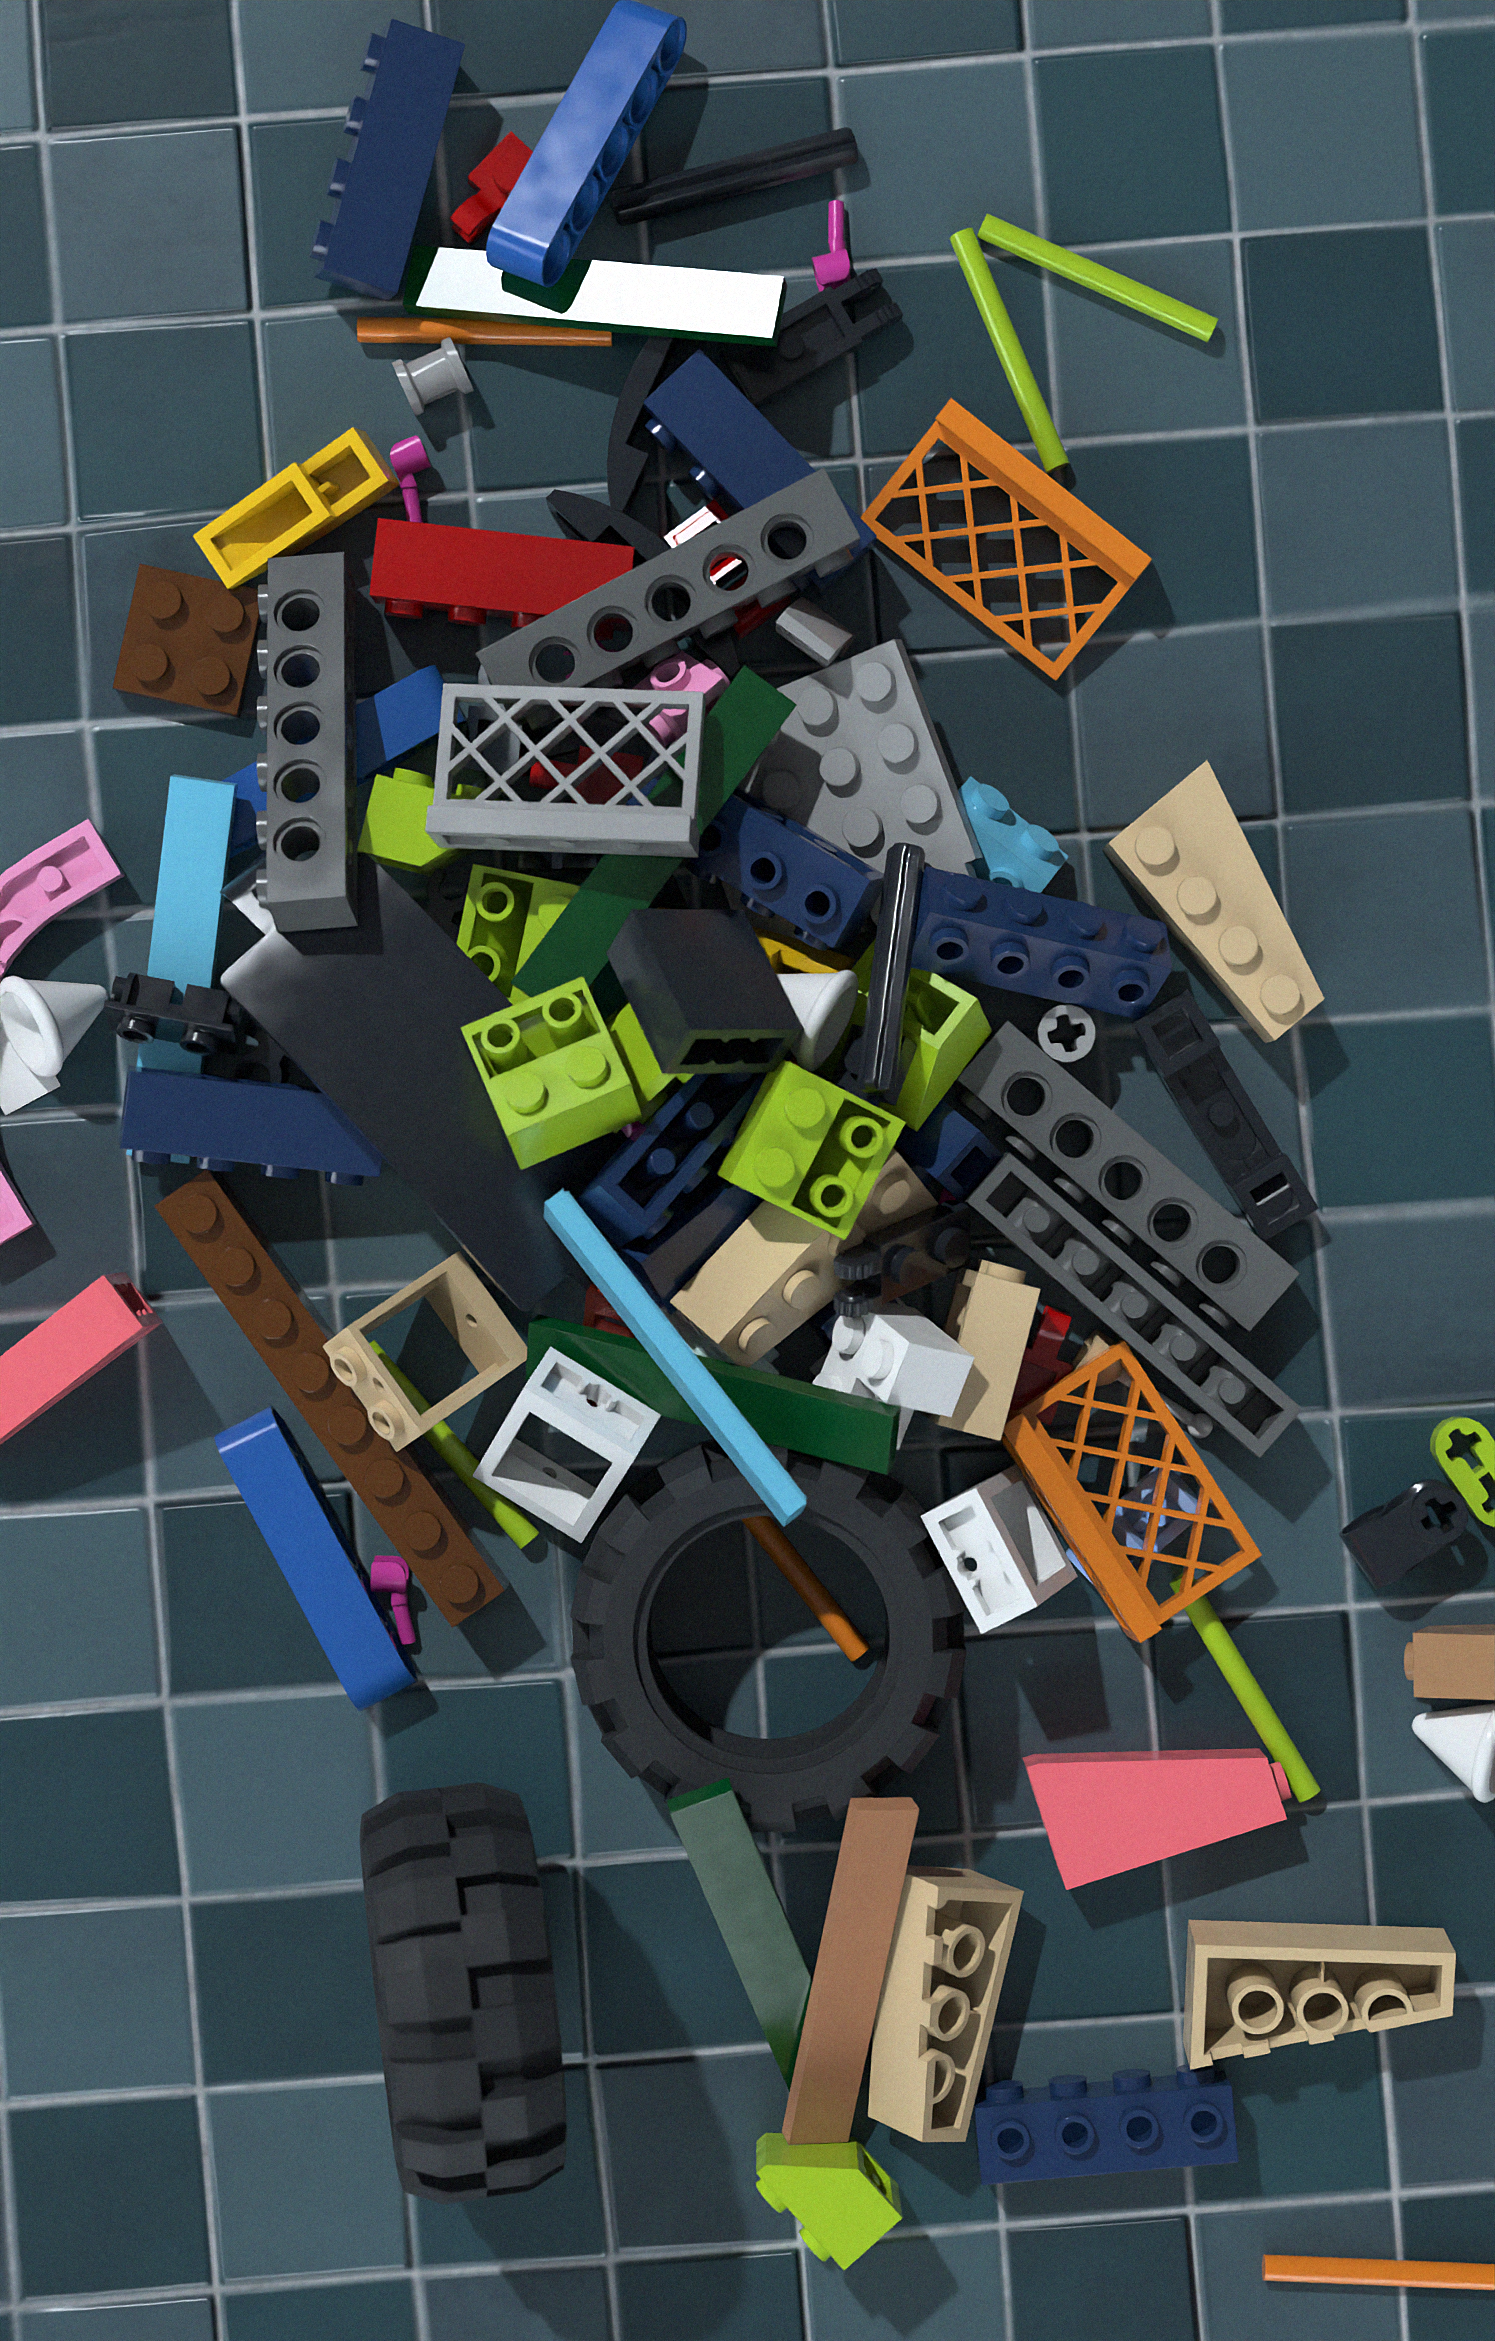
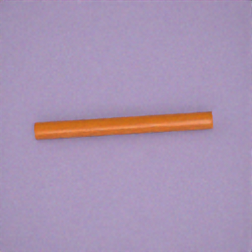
[357,317,613,347]
[741,1516,871,1662]
[1262,2254,1495,2290]

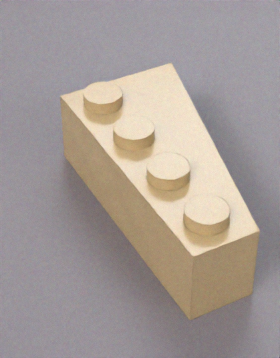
[1102,760,1324,1043]
[670,1148,939,1367]
[868,1865,1024,2142]
[1183,1920,1456,2070]

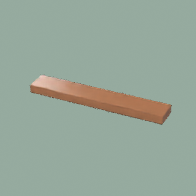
[782,1797,919,2145]

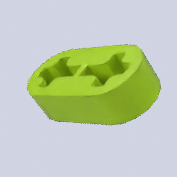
[1430,1416,1495,1527]

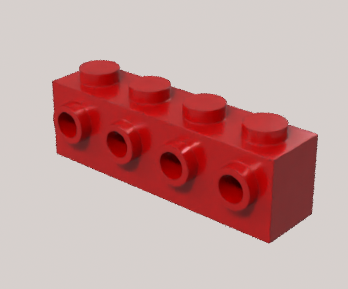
[369,518,637,640]

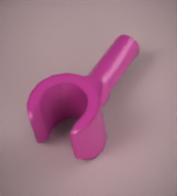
[812,200,851,292]
[390,436,431,523]
[371,1555,416,1644]

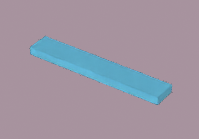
[126,774,238,1164]
[544,1189,807,1527]

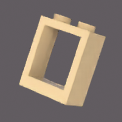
[322,1251,527,1452]
[920,1259,1041,1441]

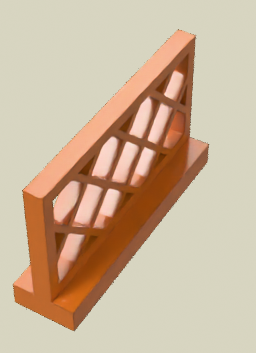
[860,398,1153,681]
[1001,1340,1262,1643]

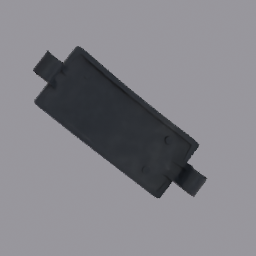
[220,850,628,1316]

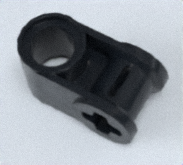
[1339,1479,1468,1589]

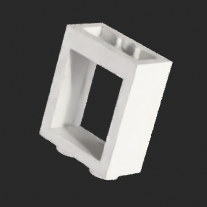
[473,1347,661,1543]
[921,1464,1078,1634]

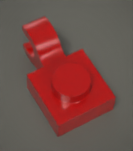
[450,131,533,246]
[529,746,643,805]
[1009,1305,1073,1425]

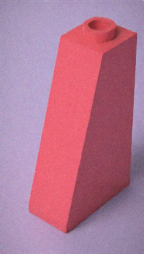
[0,1272,163,1445]
[1022,1748,1292,1890]

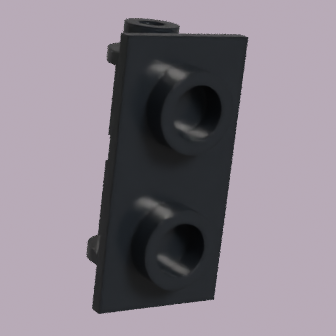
[104,972,243,1056]

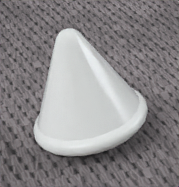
[776,970,858,1072]
[0,976,109,1078]
[1412,1703,1495,1803]

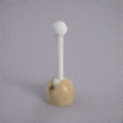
[1071,1329,1213,1438]

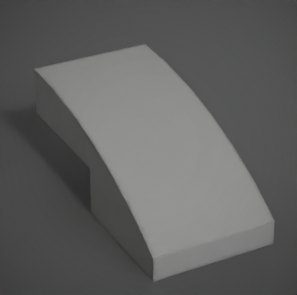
[776,596,857,668]

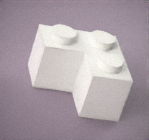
[812,1302,975,1450]

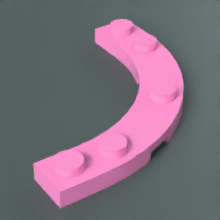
[0,819,125,1246]

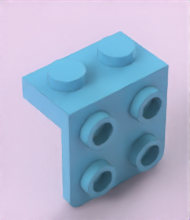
[958,776,1069,893]

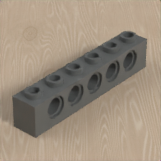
[476,467,861,731]
[256,552,358,932]
[955,1020,1300,1332]
[963,1153,1302,1457]

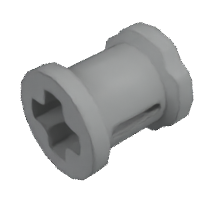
[392,337,473,416]
[1034,1005,1096,1064]

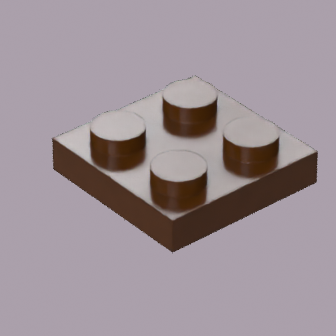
[112,564,261,718]

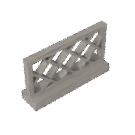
[426,683,706,857]

